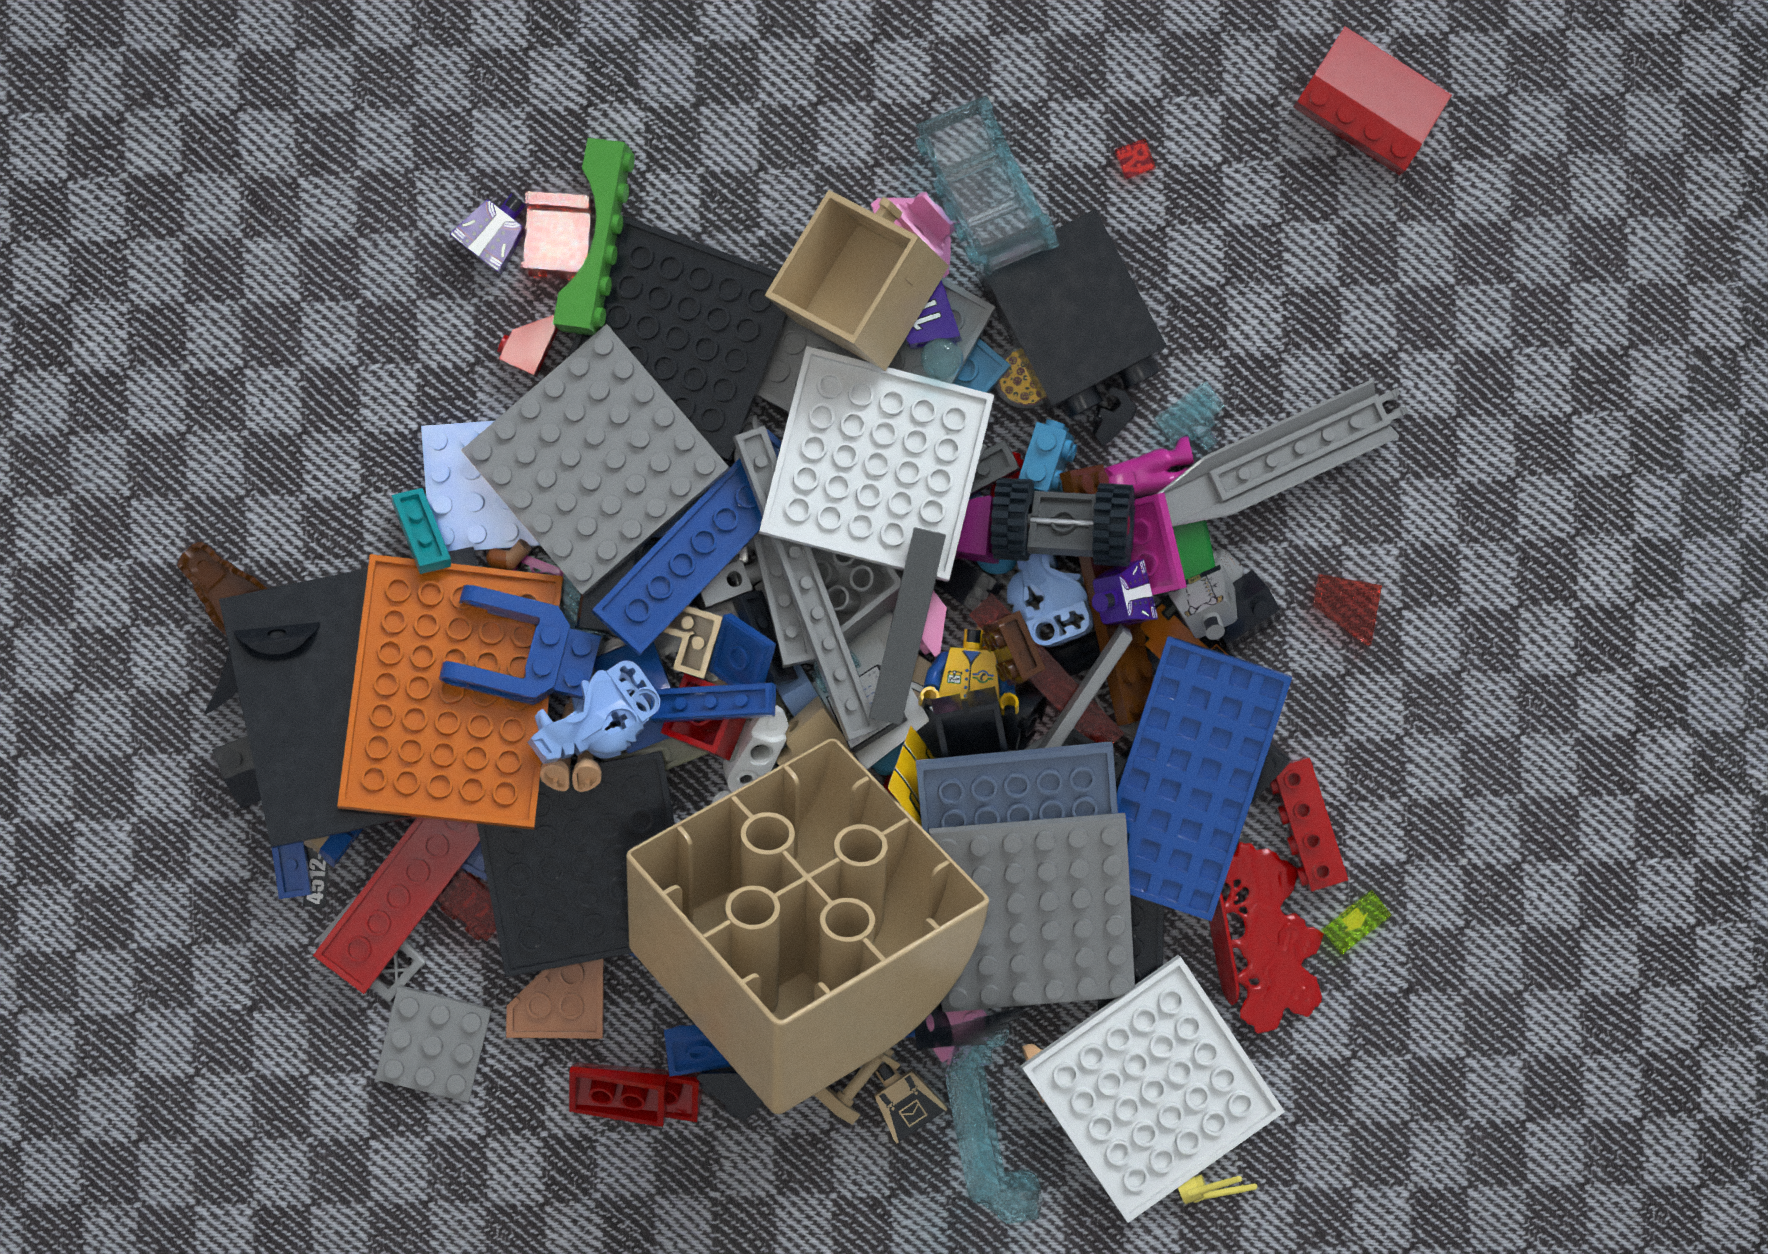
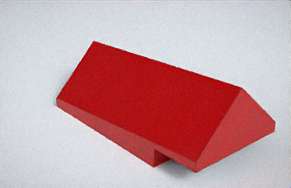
[569,1062,703,1127]

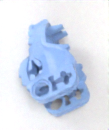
[1007,554,1094,648]
[528,661,660,764]

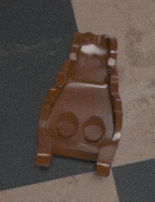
[177,542,268,636]

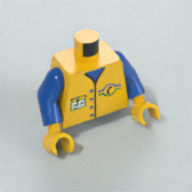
[918,629,1019,715]

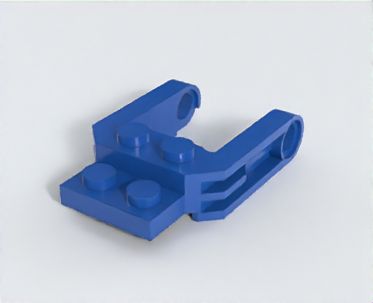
[439,585,601,705]

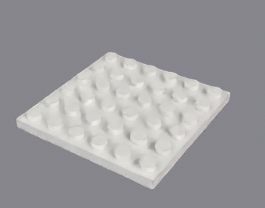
[759,346,994,582]
[1020,955,1285,1223]

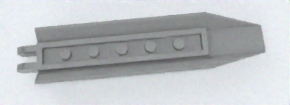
[1157,379,1409,527]

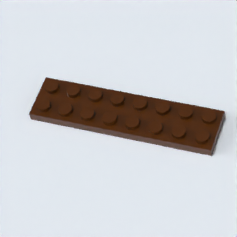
[1059,464,1153,726]

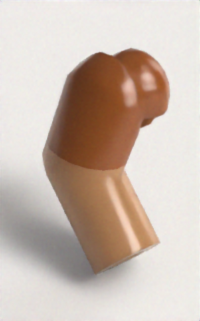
[486,539,531,570]

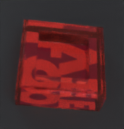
[1114,138,1156,180]

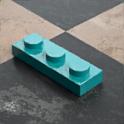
[392,488,451,574]

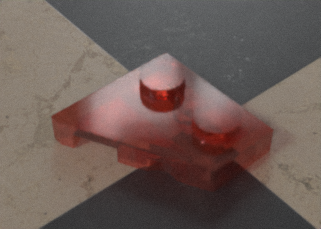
[1312,574,1382,646]

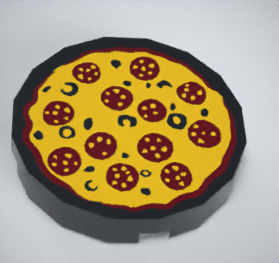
[994,347,1043,409]

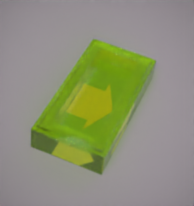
[1321,889,1392,955]

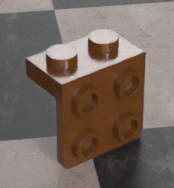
[982,610,1046,686]

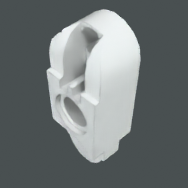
[723,705,789,792]

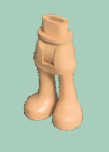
[540,697,602,792]

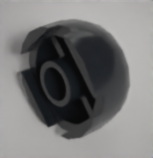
[1001,688,1048,751]

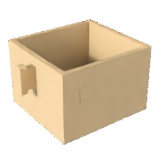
[764,190,949,371]

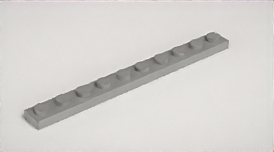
[733,425,878,741]

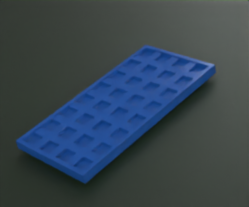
[1117,636,1292,921]

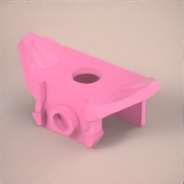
[871,192,956,278]

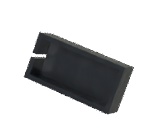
[931,686,1008,758]

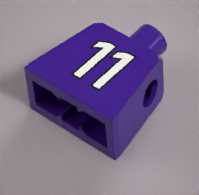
[906,280,962,349]

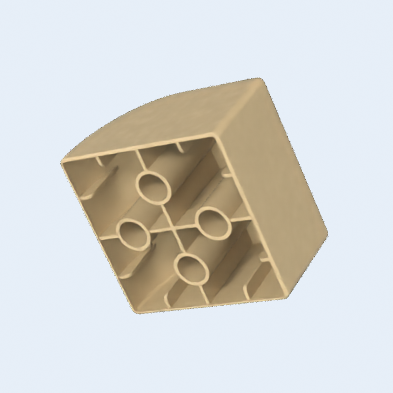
[626,739,989,1115]

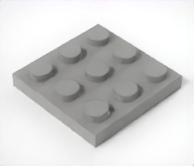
[375,985,492,1102]

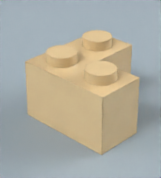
[663,606,723,679]

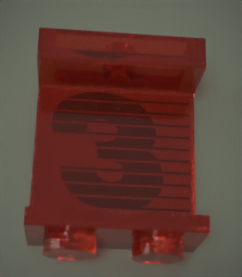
[520,191,592,280]

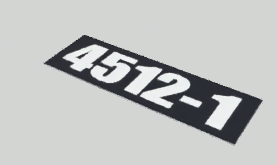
[303,848,329,908]

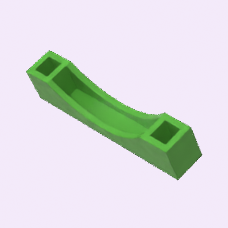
[553,138,635,336]

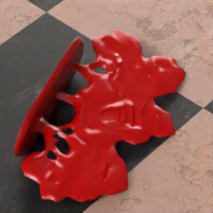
[1209,842,1324,1034]

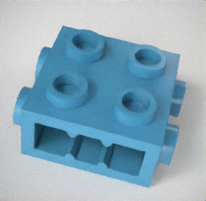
[1018,419,1078,492]

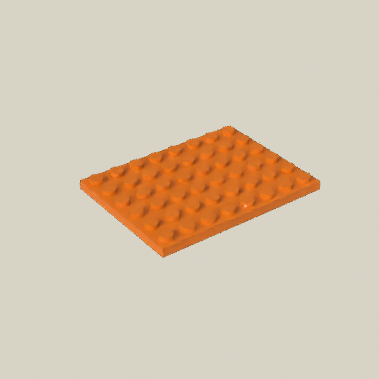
[337,554,563,830]

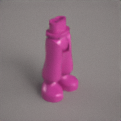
[1104,436,1194,497]

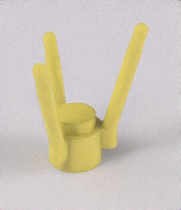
[1178,1174,1257,1204]

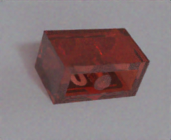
[438,870,497,941]

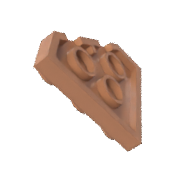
[506,959,604,1039]

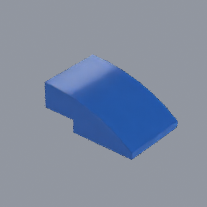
[594,642,673,754]

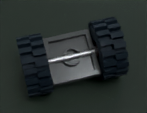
[991,478,1135,567]

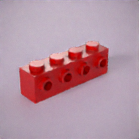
[1269,757,1348,892]

